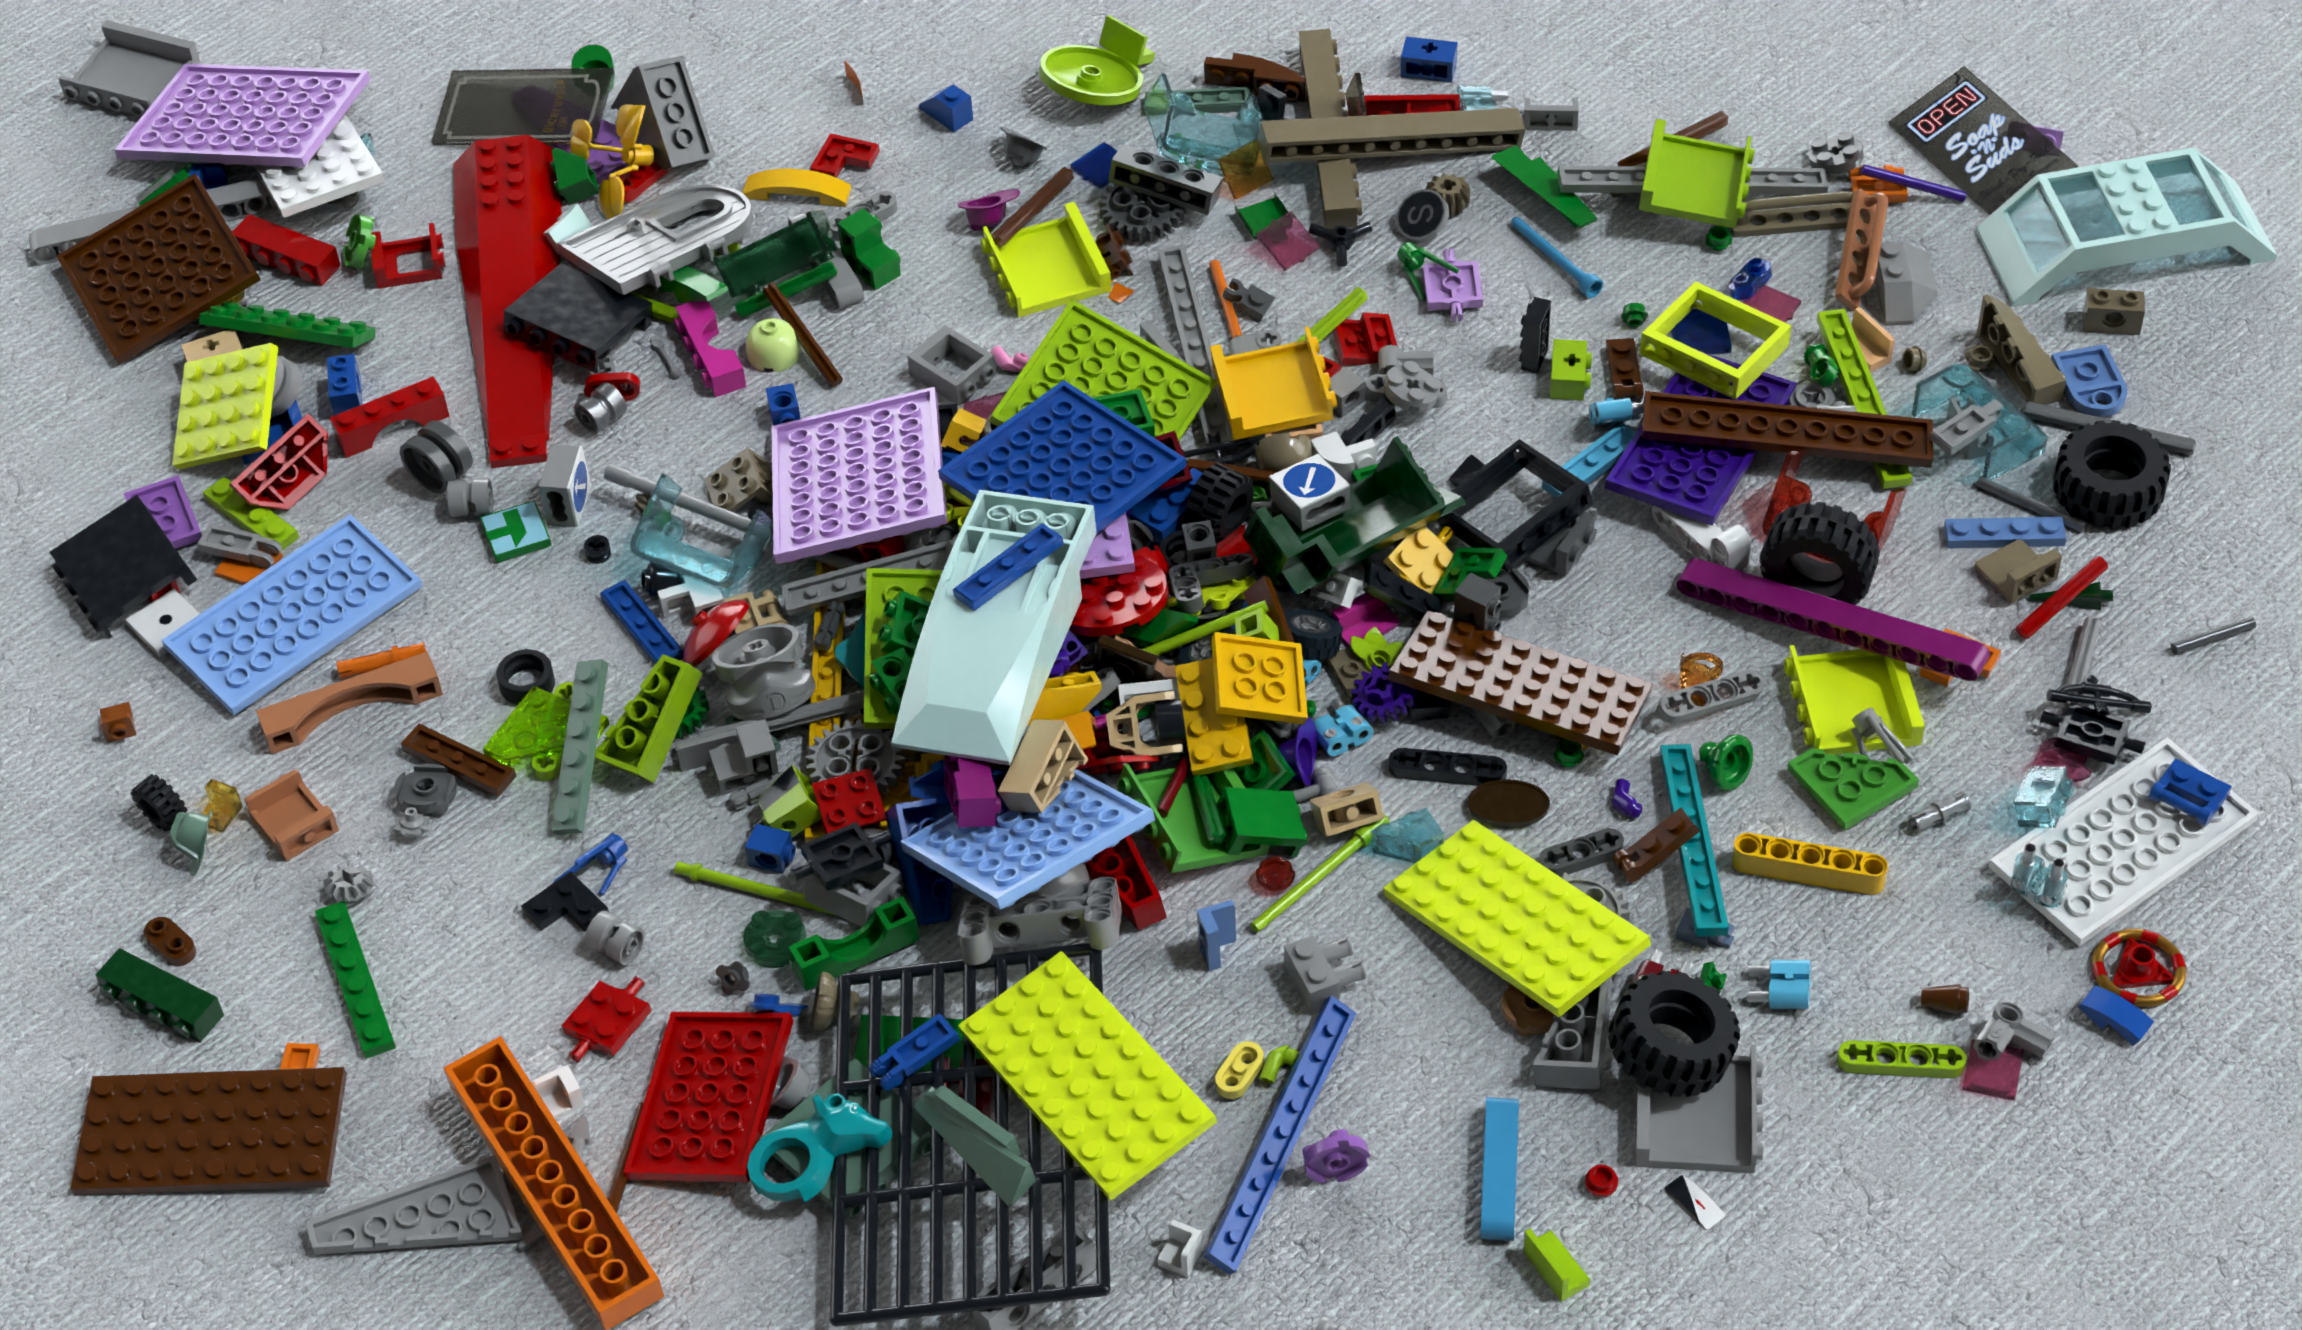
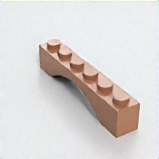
[256,651,443,754]

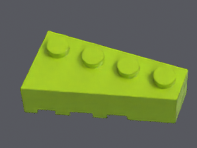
[595,654,703,783]

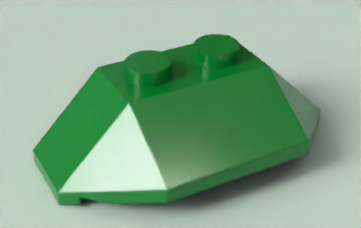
[1111,608,1198,647]

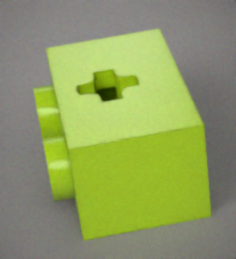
[1550,339,1592,401]

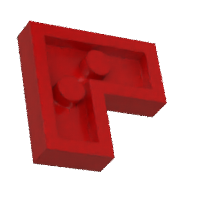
[810,133,880,178]

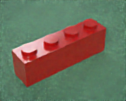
[232,214,341,286]

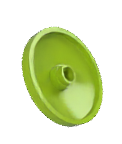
[1039,45,1143,105]

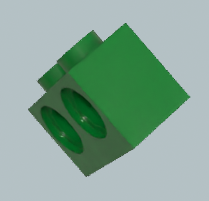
[868,647,912,718]

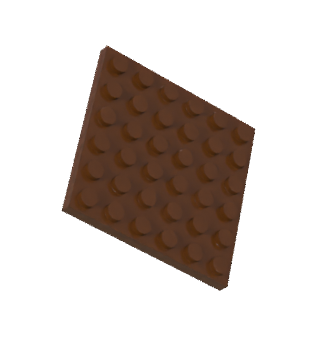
[56,173,261,365]

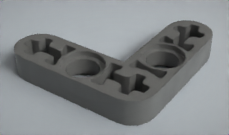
[1169,553,1254,614]

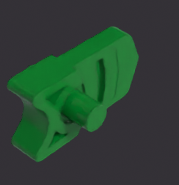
[1700,961,1727,995]

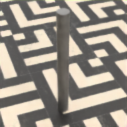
[1976,476,2087,533]

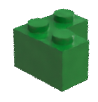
[837,208,901,290]

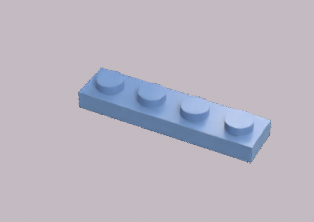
[1944,517,2066,548]

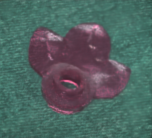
[2033,737,2092,782]

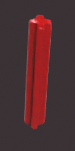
[2016,556,2108,639]

